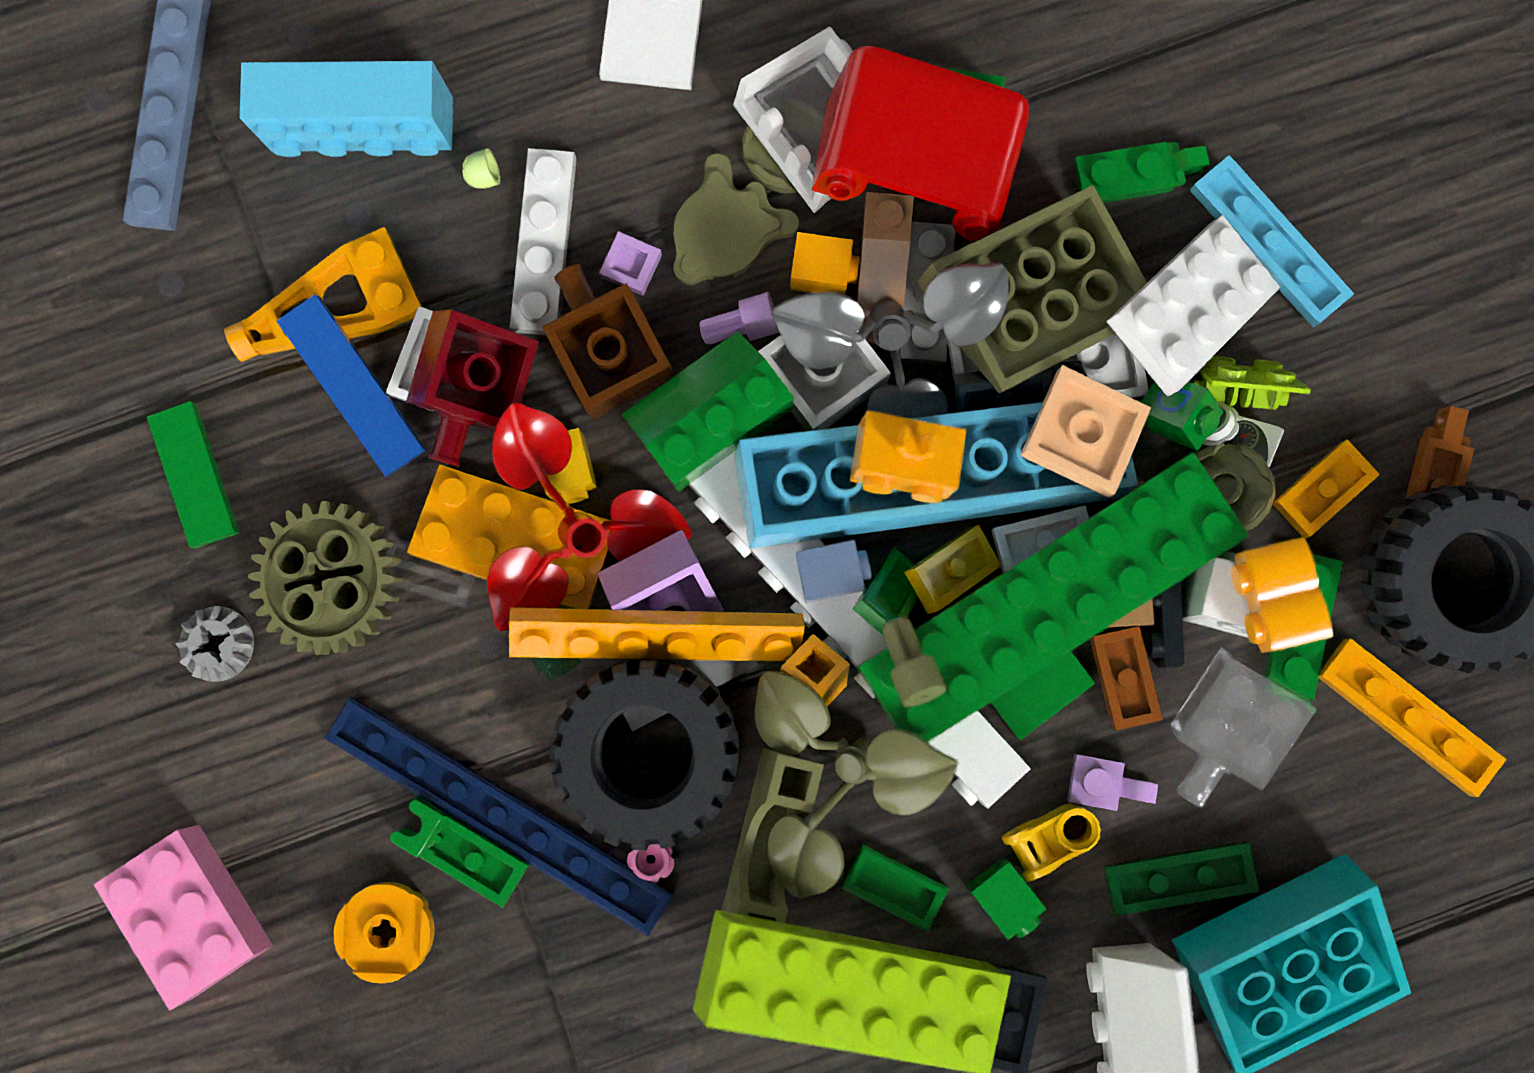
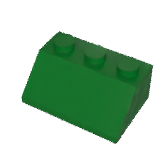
[622,331,794,492]

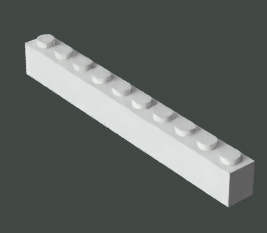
[689,451,1031,808]

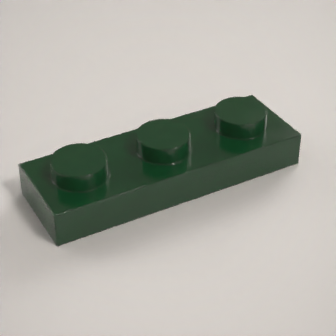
[1103,841,1259,916]

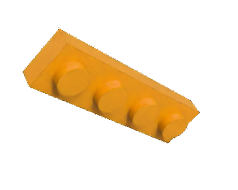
[1319,638,1507,797]

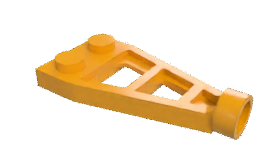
[224,227,422,362]

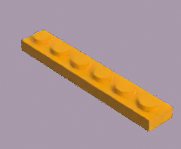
[509,608,805,661]

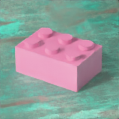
[94,825,273,1011]

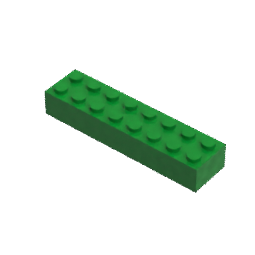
[856,452,1249,742]

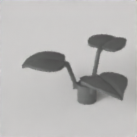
[772,262,1009,419]

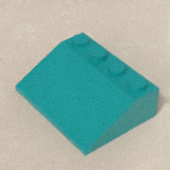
[1172,854,1411,1073]

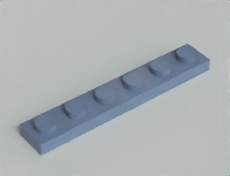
[123,0,211,231]

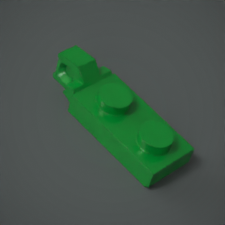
[1073,142,1209,203]

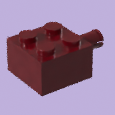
[406,310,539,467]

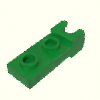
[390,796,530,908]

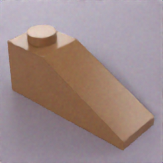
[857,192,914,346]

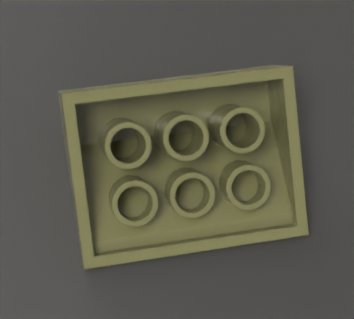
[917,185,1147,393]

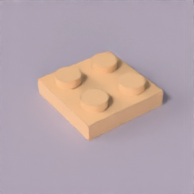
[1020,365,1151,498]

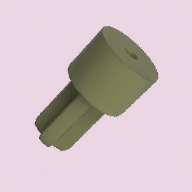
[882,617,946,707]

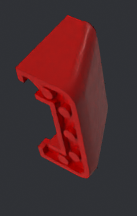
[811,46,1030,241]

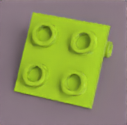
[1192,356,1311,410]

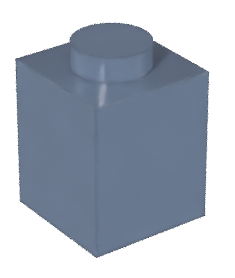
[796,540,871,603]

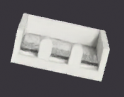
[733,27,853,213]

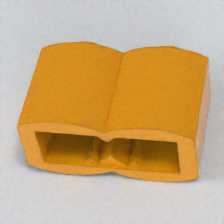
[1230,537,1332,653]

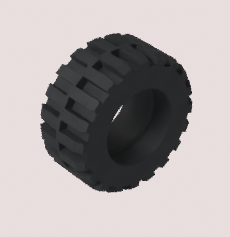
[1360,485,1534,674]
[550,659,740,850]

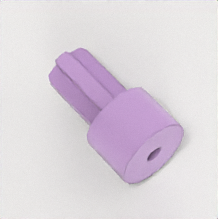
[699,292,780,344]

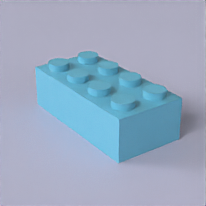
[240,61,453,157]

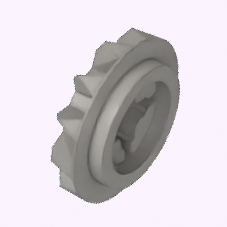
[175,606,254,682]

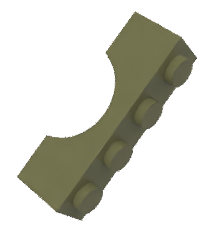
[722,747,824,923]

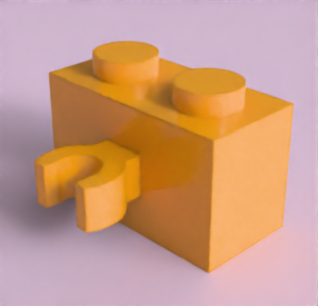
[850,411,966,503]

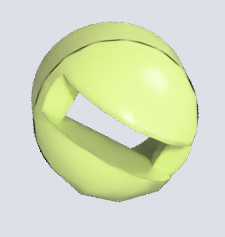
[462,148,500,188]

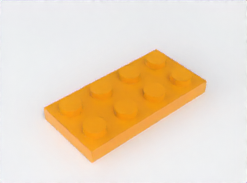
[407,464,610,609]

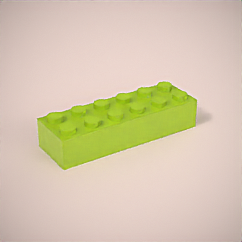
[692,910,1011,1073]

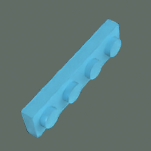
[1190,155,1354,328]

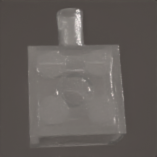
[1170,647,1317,808]

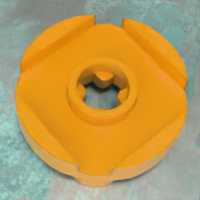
[334,882,435,983]

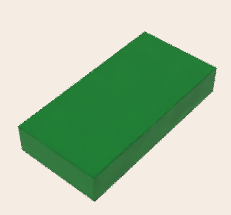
[852,548,918,635]
[990,651,1095,741]
[841,843,949,932]

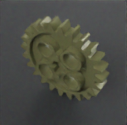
[248,501,403,655]

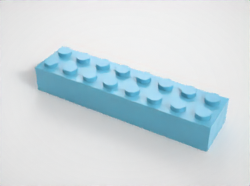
[734,402,1138,549]

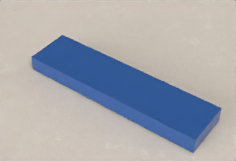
[277,294,426,477]

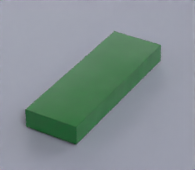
[147,401,239,549]

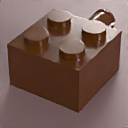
[542,264,674,420]

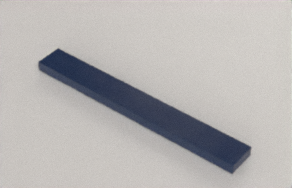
[324,697,674,937]

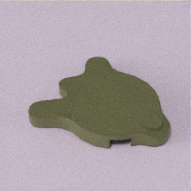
[673,154,799,286]

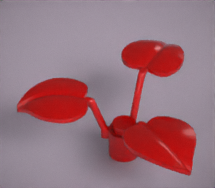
[487,402,692,631]

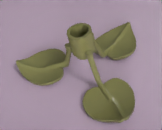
[755,671,958,899]

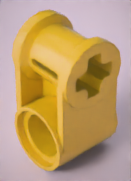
[1002,803,1101,882]

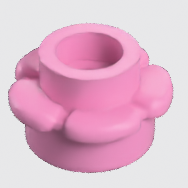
[627,844,674,883]

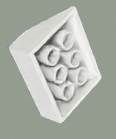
[1087,943,1198,1073]

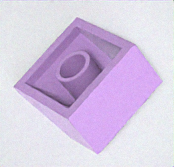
[597,530,725,660]

